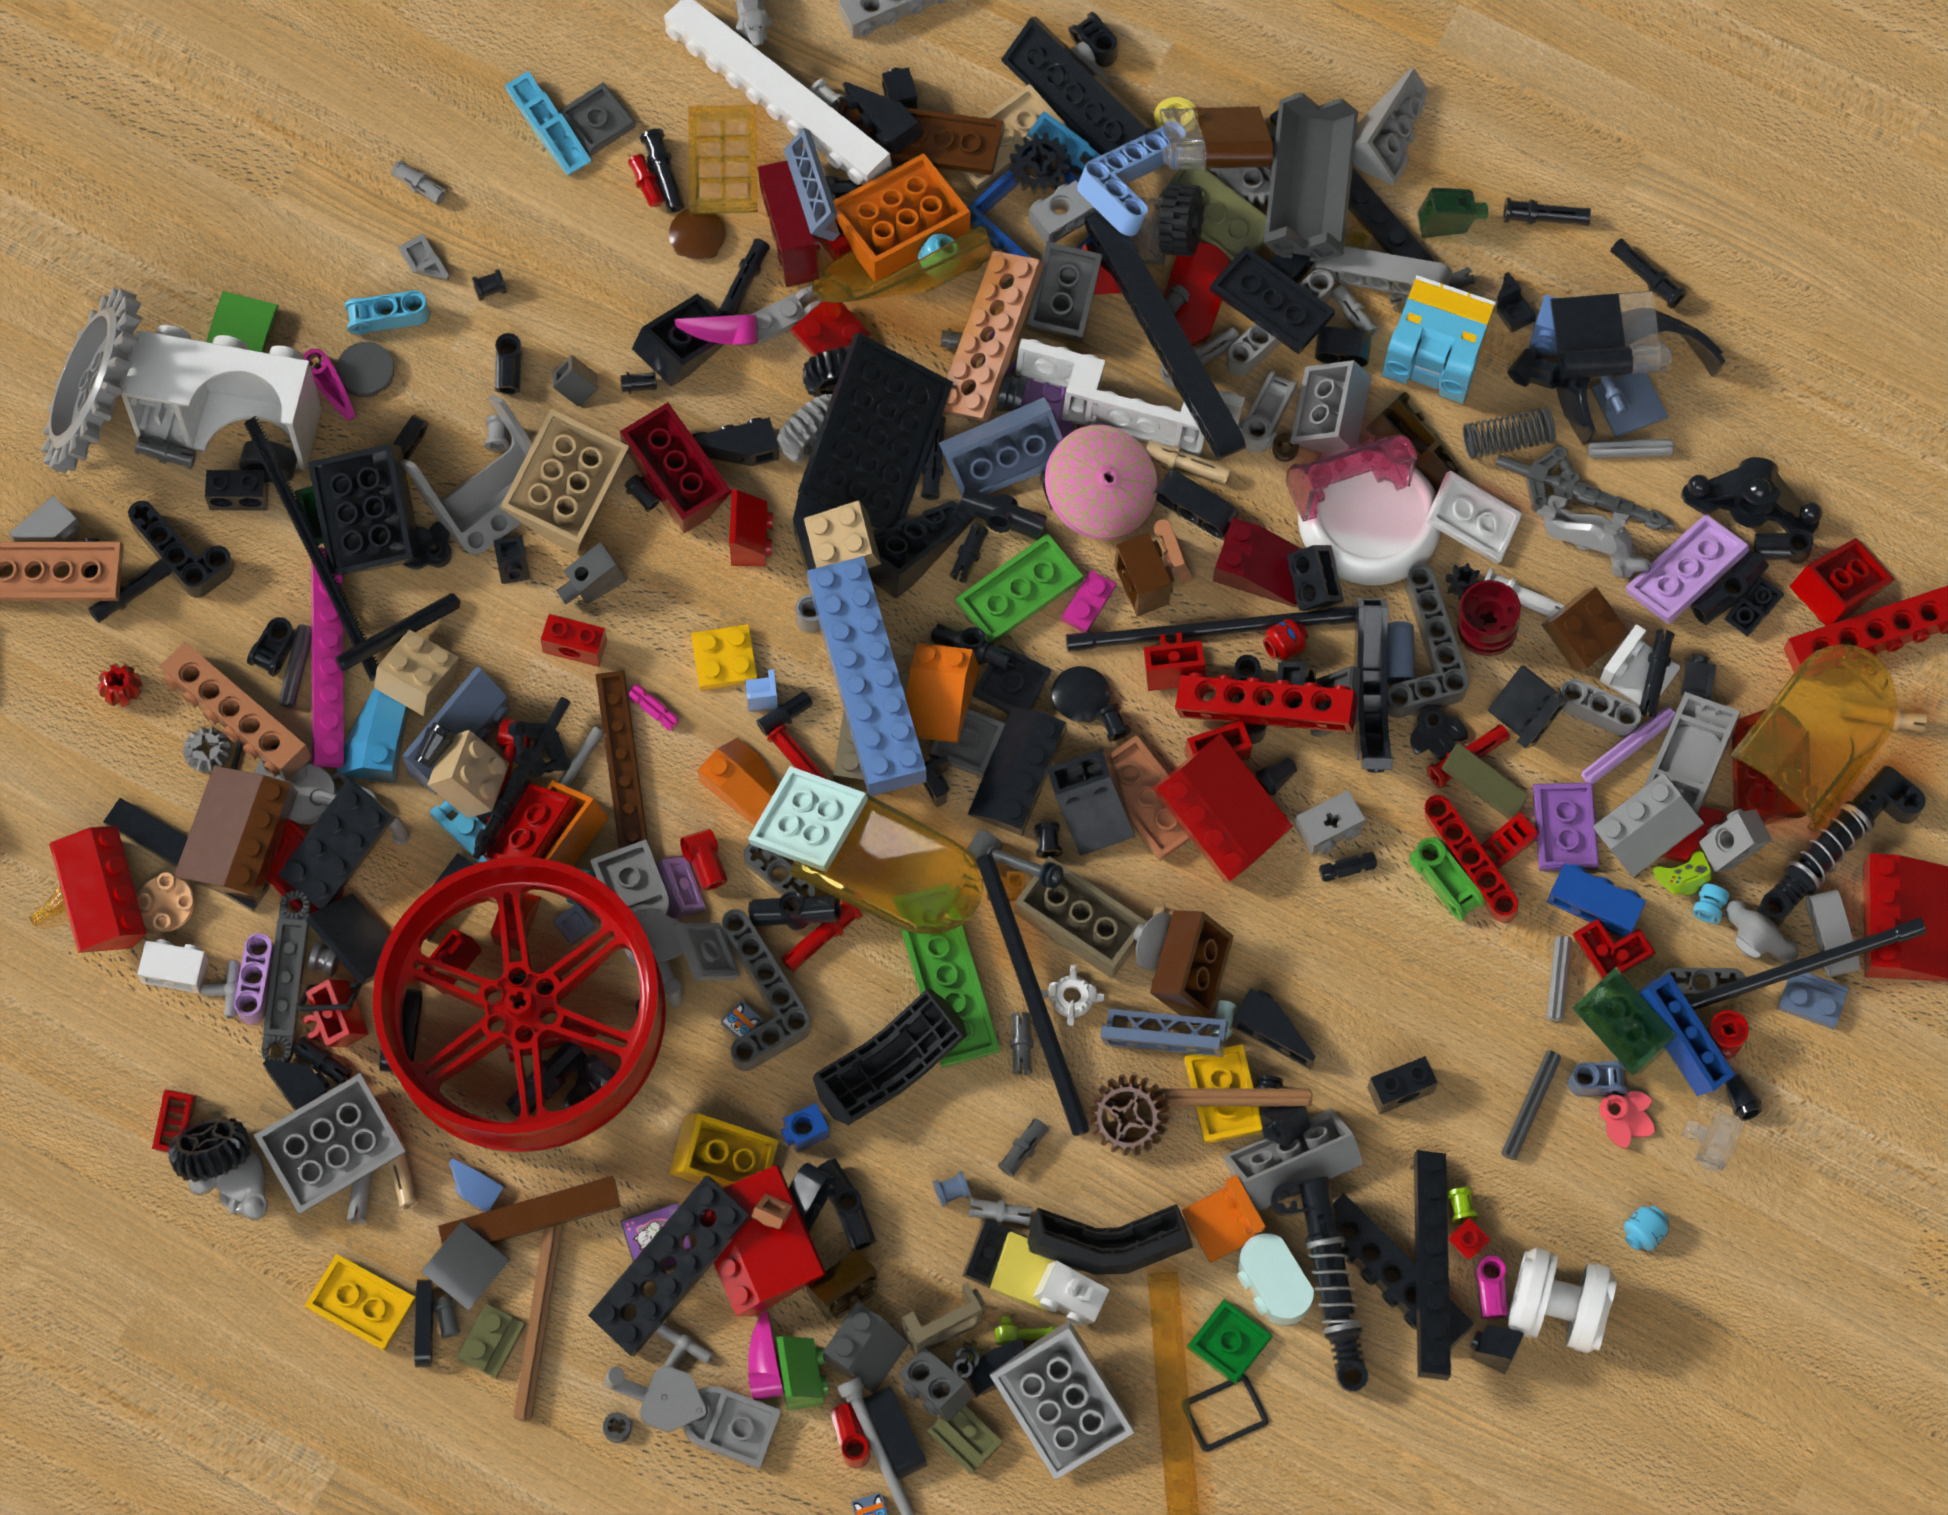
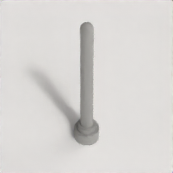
[837,1377,914,1515]

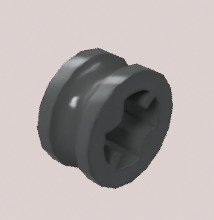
[603,1412,631,1443]

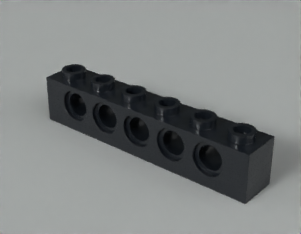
[1333,1193,1474,1349]

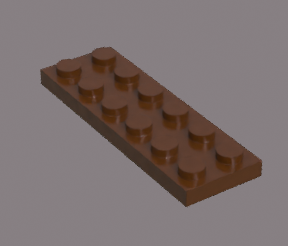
[838,99,1005,176]

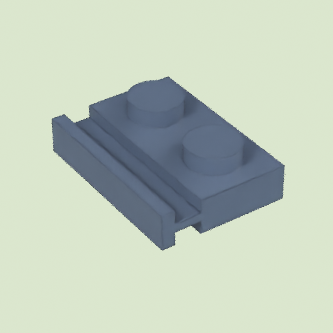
[1777,973,1849,1030]

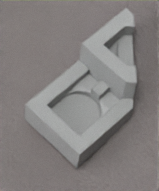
[398,234,449,280]

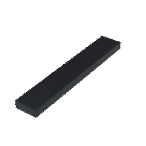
[103,798,269,912]

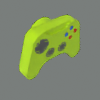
[1653,851,1712,895]

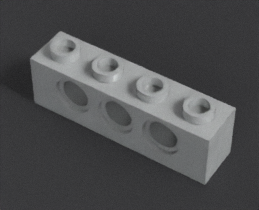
[838,0,947,38]

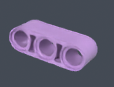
[234,933,274,1025]

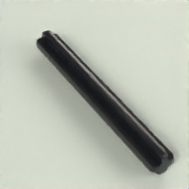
[335,593,461,671]

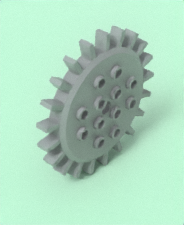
[41,288,142,474]

